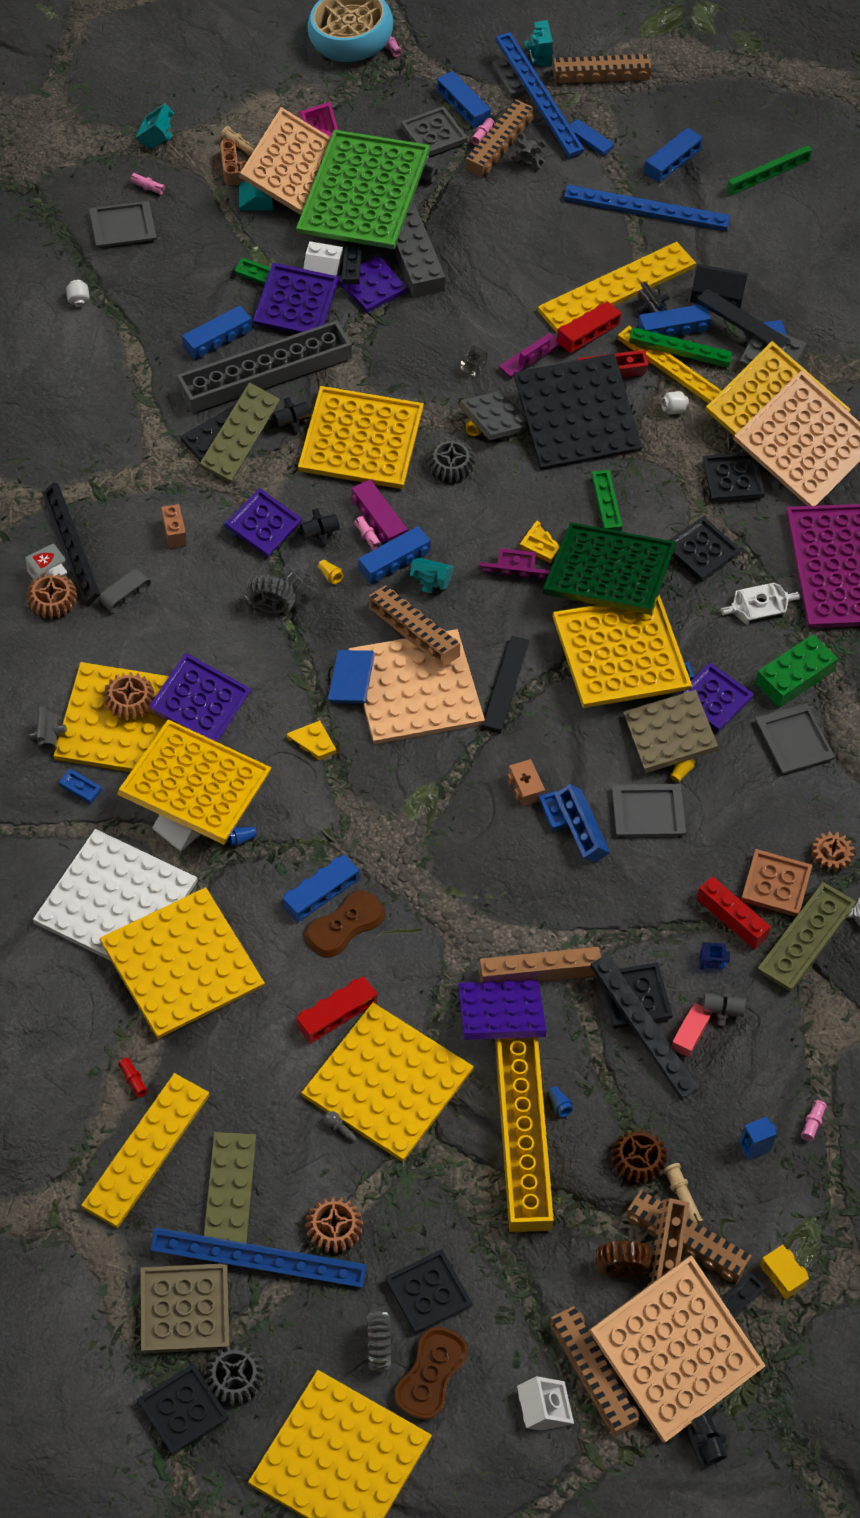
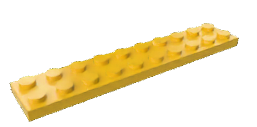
[538,242,696,333]

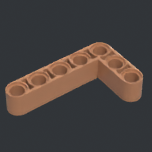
[220,138,247,185]

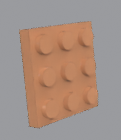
[741,849,812,917]

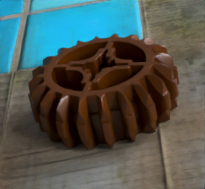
[611,1128,668,1184]
[595,1240,653,1278]

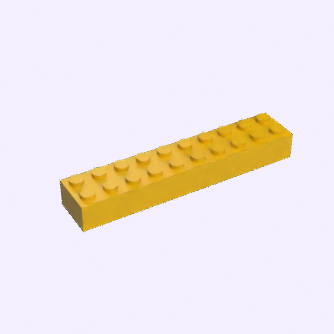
[495,1037,554,1232]

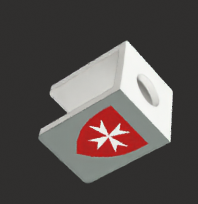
[25,544,67,581]

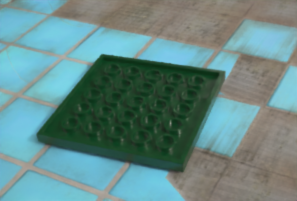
[543,522,676,615]

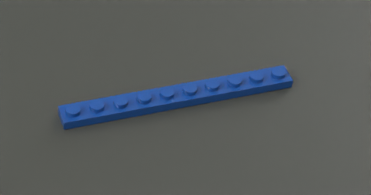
[496,32,584,158]
[564,185,730,232]
[151,1227,367,1287]

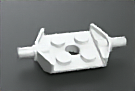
[721,583,800,625]

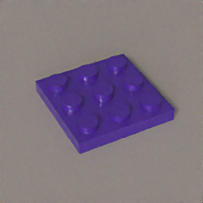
[338,256,408,313]
[225,488,302,558]
[677,663,754,732]

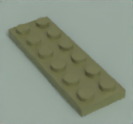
[199,382,280,483]
[757,882,857,992]
[204,1132,256,1243]

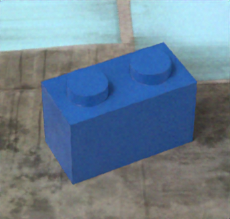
[739,1117,777,1160]

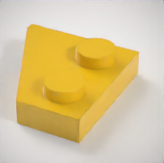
[519,521,560,563]
[287,721,336,760]

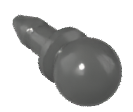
[324,1111,357,1142]

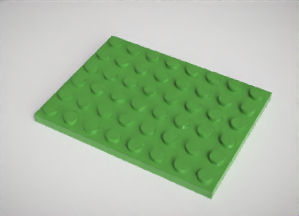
[296,130,430,249]

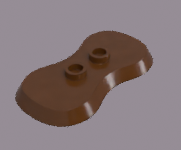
[304,890,386,957]
[395,1327,468,1419]

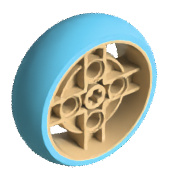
[308,0,393,62]

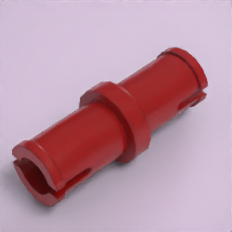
[118,1057,148,1098]

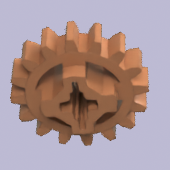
[811,831,854,872]

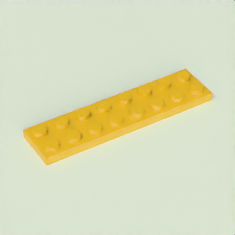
[81,1073,209,1229]

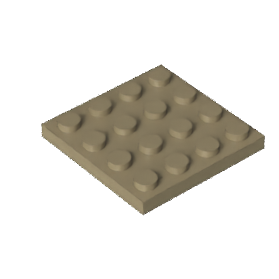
[624,690,719,773]
[141,1264,229,1354]

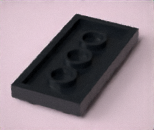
[180,405,235,462]

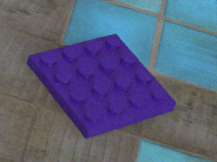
[253,262,339,334]
[148,653,251,742]
[458,980,547,1040]

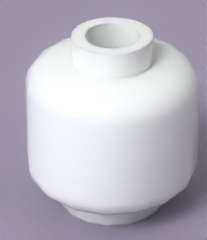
[66,280,90,307]
[661,391,689,415]

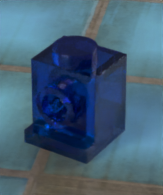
[700,942,730,969]

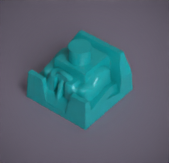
[524,20,553,66]
[135,103,175,149]
[410,558,454,593]

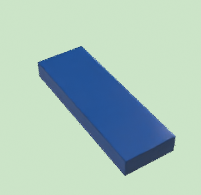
[569,119,614,156]

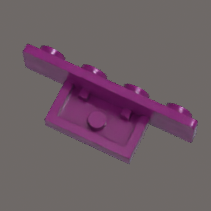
[500,333,560,378]
[479,548,550,579]

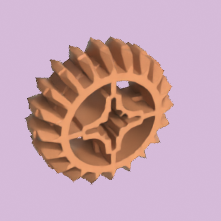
[26,572,77,619]
[103,672,155,721]
[305,1196,363,1254]

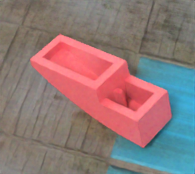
[671,1003,713,1058]

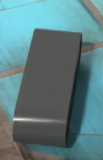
[98,569,151,613]

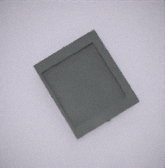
[89,201,157,248]
[755,703,835,774]
[612,784,686,838]

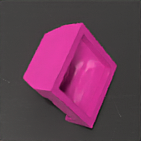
[297,102,338,137]

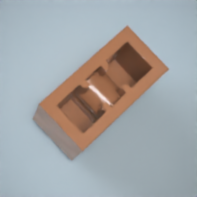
[161,504,187,549]
[507,759,545,807]

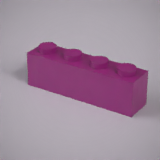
[350,479,408,544]

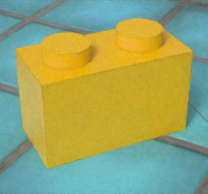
[760,1245,809,1299]

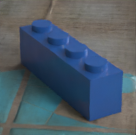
[436,71,491,129]
[644,128,703,183]
[638,305,711,337]
[182,306,252,360]
[358,526,431,584]
[555,784,610,863]
[282,854,359,923]

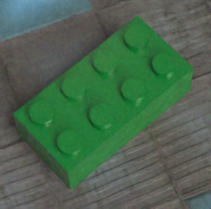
[755,634,838,708]

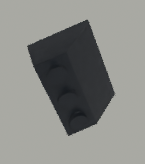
[690,264,748,309]

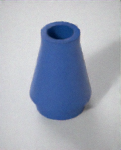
[227,826,257,846]
[547,1086,573,1117]

